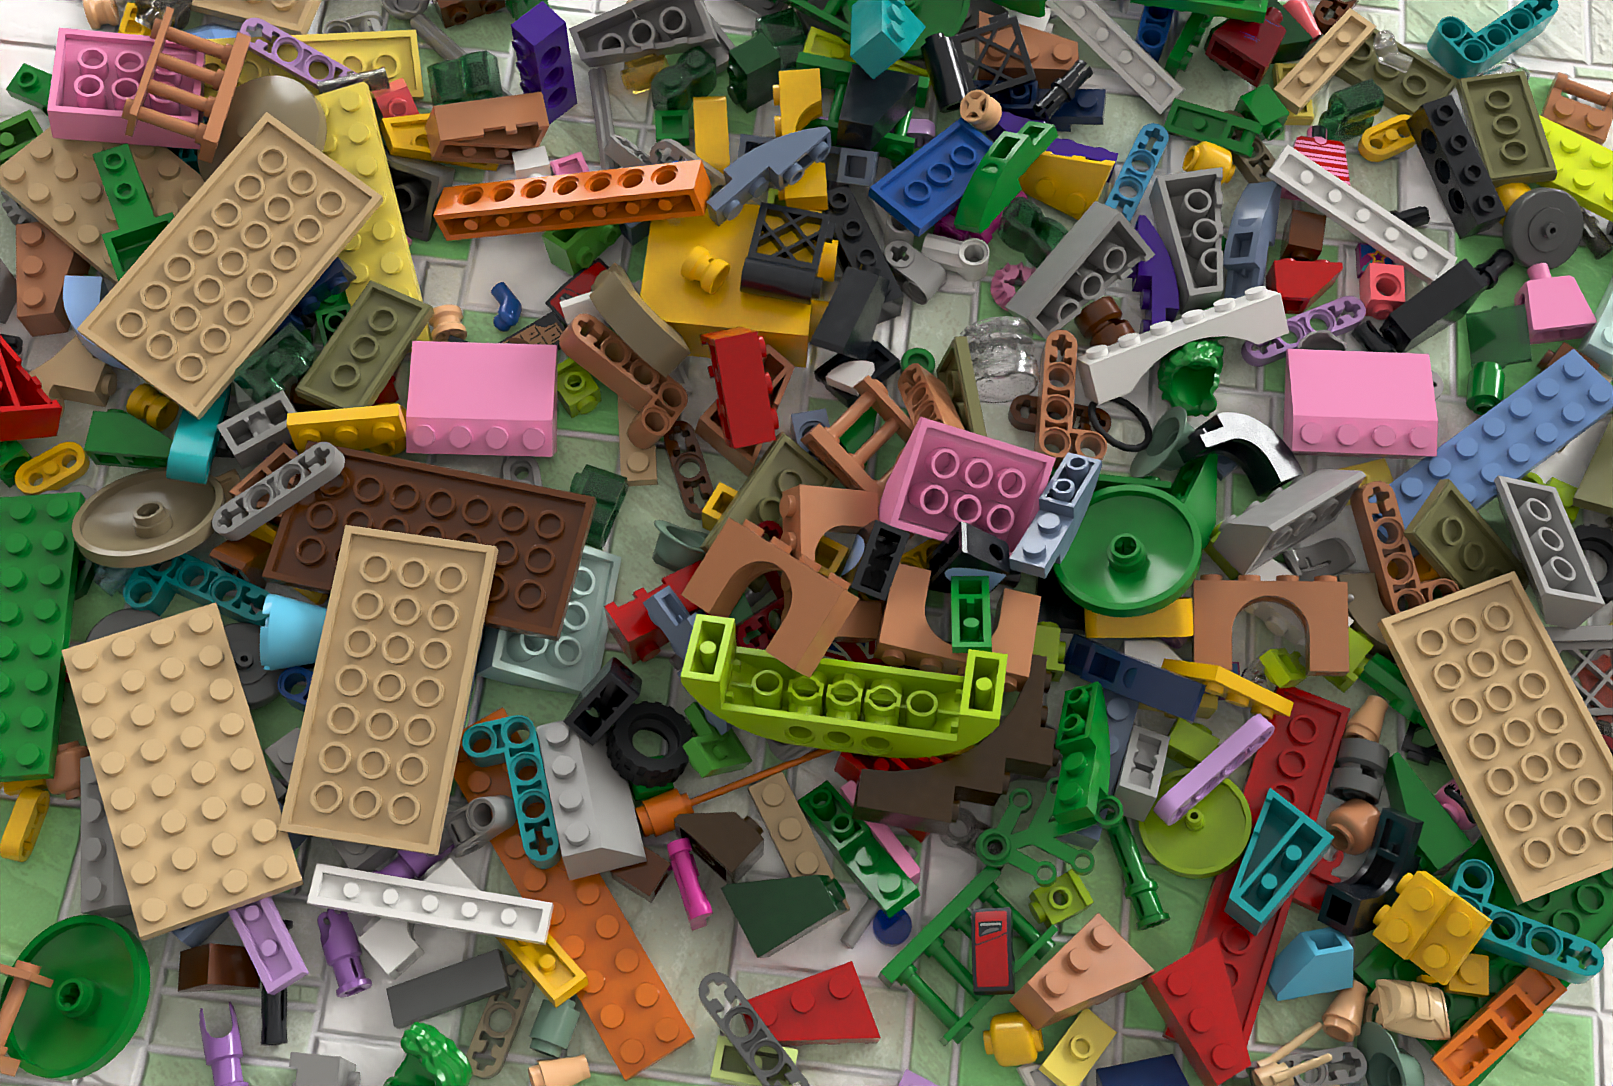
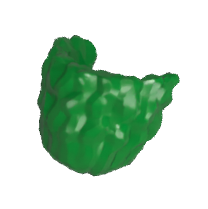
[1157,337,1224,417]
[383,1022,472,1086]

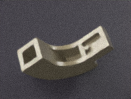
[589,262,691,378]
[1337,572,1397,664]

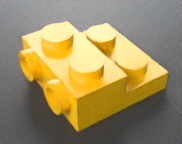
[1372,871,1493,985]

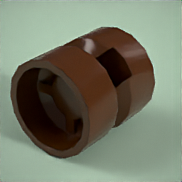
[1074,296,1136,347]

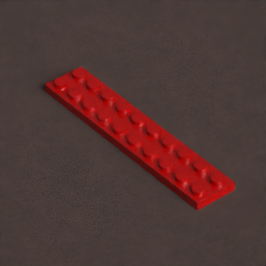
[1162,686,1351,1046]

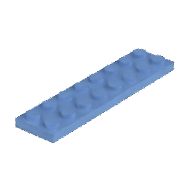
[1368,349,1613,559]

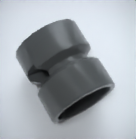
[1329,738,1390,805]

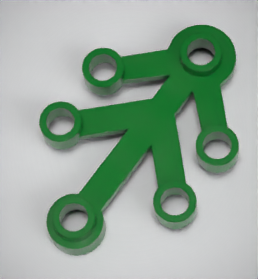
[975,776,1123,887]

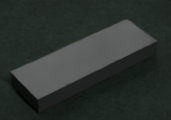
[386,949,511,1029]

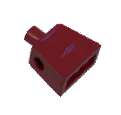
[1205,7,1287,88]

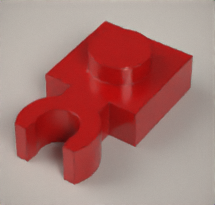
[1292,850,1344,914]

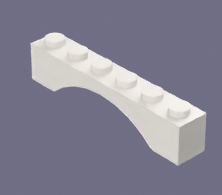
[1077,286,1289,404]

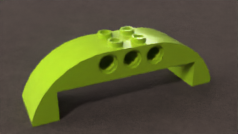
[680,614,1008,758]

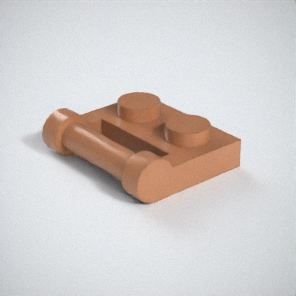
[1540,72,1613,145]

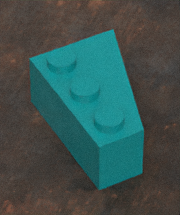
[850,0,926,79]
[1224,788,1334,937]

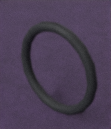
[1088,397,1152,452]

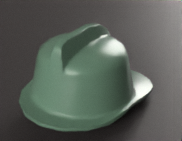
[1130,406,1195,478]
[652,520,709,572]
[1357,1022,1425,1086]

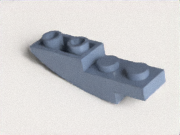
[706,126,831,226]
[1223,181,1282,299]
[1009,452,1102,579]
[643,585,734,735]

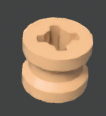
[83,0,120,30]
[960,89,1002,131]
[429,304,467,342]

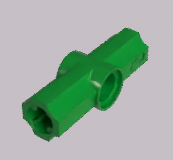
[1358,653,1431,733]

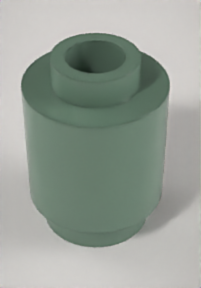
[529,999,580,1058]

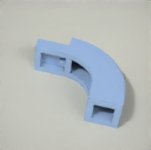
[63,275,131,371]

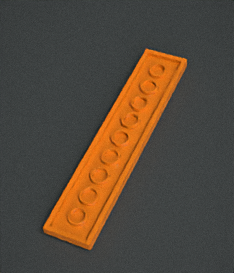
[454,707,695,1081]

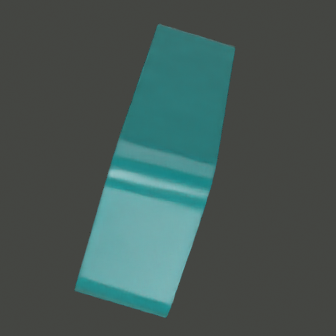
[1427,0,1559,79]
[166,384,231,485]
[123,553,271,626]
[462,715,562,869]
[1448,859,1604,984]

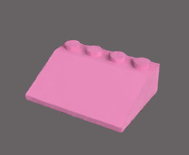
[47,28,205,150]
[406,341,558,457]
[1283,349,1438,460]
[878,417,1056,558]

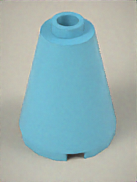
[260,594,327,671]

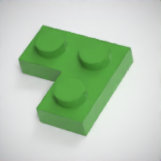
[682,702,752,778]

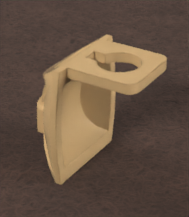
[1362,979,1451,1040]

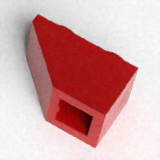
[1265,258,1343,314]

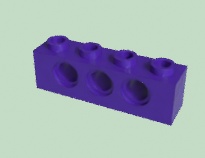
[511,1,577,125]

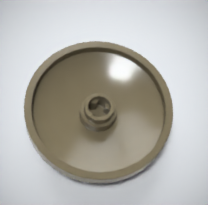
[197,75,327,182]
[72,467,227,568]

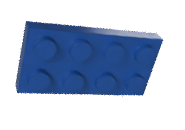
[868,117,993,237]

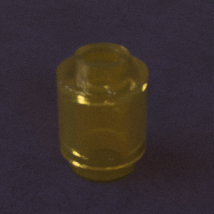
[620,53,672,95]

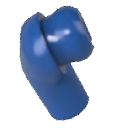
[491,282,522,332]

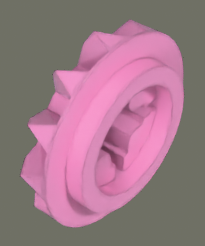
[990,262,1036,312]

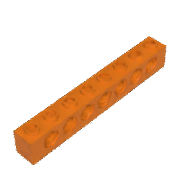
[433,160,712,241]

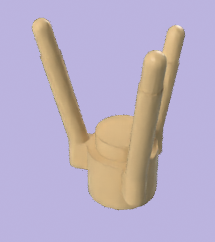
[1252,1022,1340,1086]

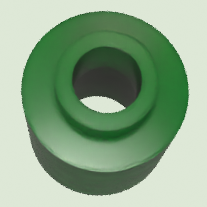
[1466,361,1505,415]

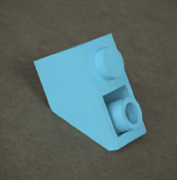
[1266,927,1354,1001]

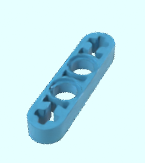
[1105,123,1169,223]

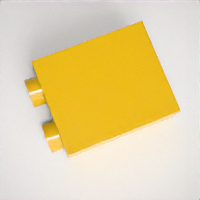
[640,204,838,368]

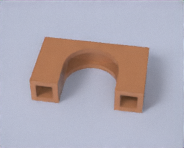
[779,484,881,643]
[681,517,859,678]
[873,563,1041,692]
[1191,574,1349,676]

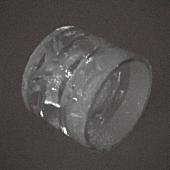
[960,316,1040,404]

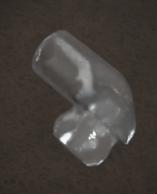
[1373,30,1413,73]

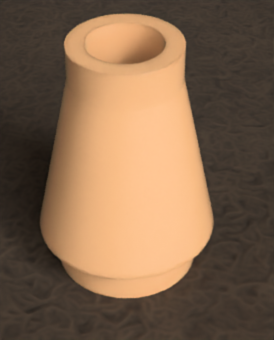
[1343,695,1389,743]
[1322,980,1368,1042]
[528,1054,591,1086]

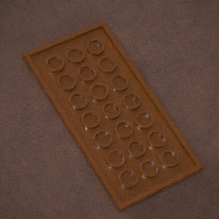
[262,440,597,642]

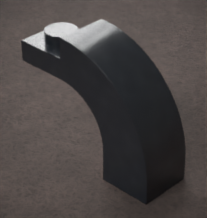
[1177,412,1304,496]
[1317,807,1424,937]

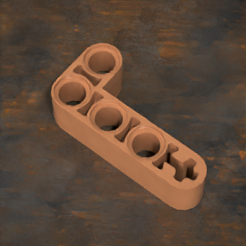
[559,314,688,449]
[1034,330,1107,469]
[895,363,965,465]
[1350,481,1460,615]

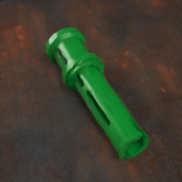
[1105,812,1170,931]

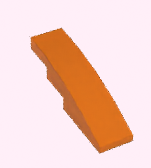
[1430,966,1567,1086]

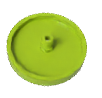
[1138,768,1252,879]

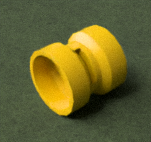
[681,245,730,295]
[126,383,179,431]

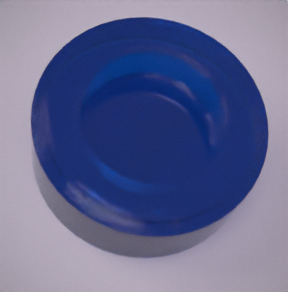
[872,909,912,947]

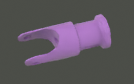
[372,844,455,879]
[317,909,373,998]
[199,1001,249,1086]

